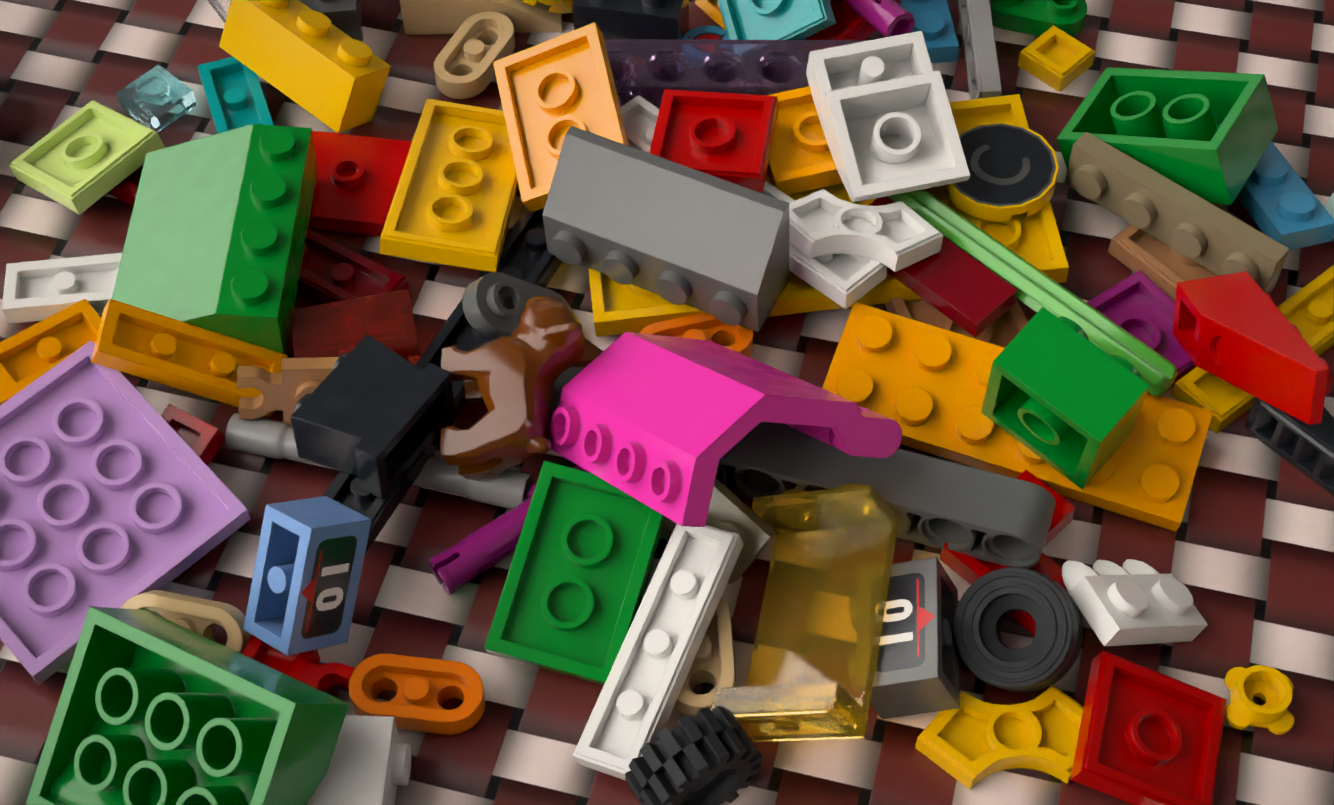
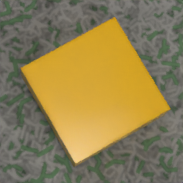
[1017,25,1096,92]

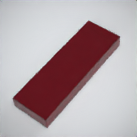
[868,196,1018,338]

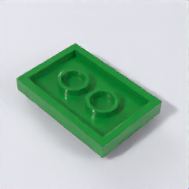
[484,461,666,685]

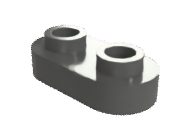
[462,272,571,339]

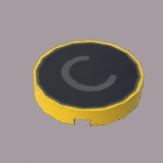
[942,121,1059,222]

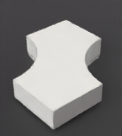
[789,189,944,272]

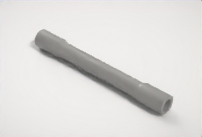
[225,413,533,509]

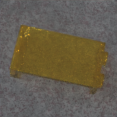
[711,483,900,742]

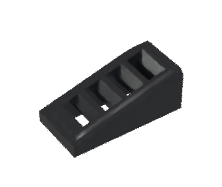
[1245,397,1334,496]

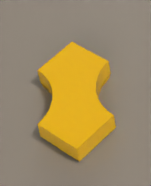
[915,686,1083,789]

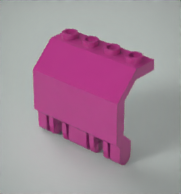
[550,332,902,527]

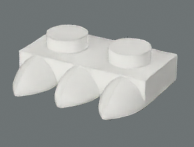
[1062,559,1208,646]

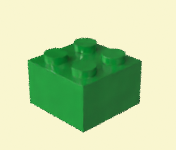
[981,307,1150,490]

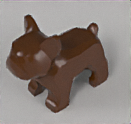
[440,296,603,481]

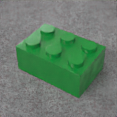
[1057,67,1278,205]

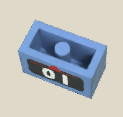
[243,496,372,656]

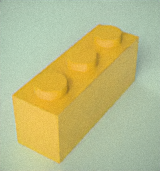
[219,0,391,133]

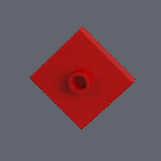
[649,89,778,193]
[308,130,412,237]
[1070,650,1227,805]

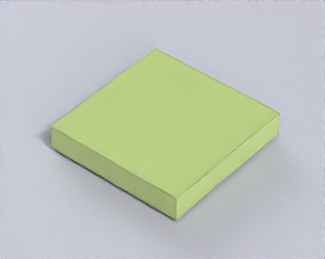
[9,100,165,215]

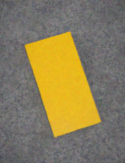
[380,99,519,272]

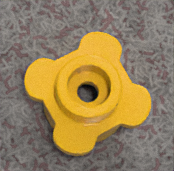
[1224,665,1294,735]

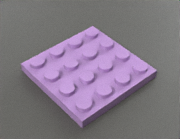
[0,341,251,685]

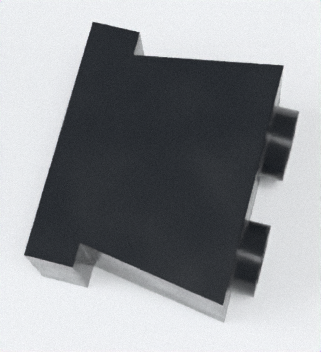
[290,334,455,499]

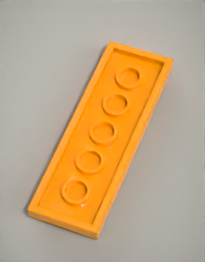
[822,302,1213,532]

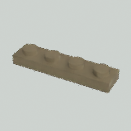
[1064,132,1289,294]

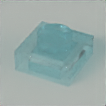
[116,64,197,133]

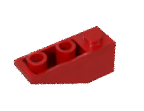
[1173,271,1332,425]

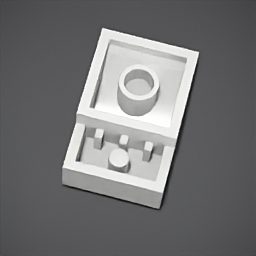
[806,31,970,203]

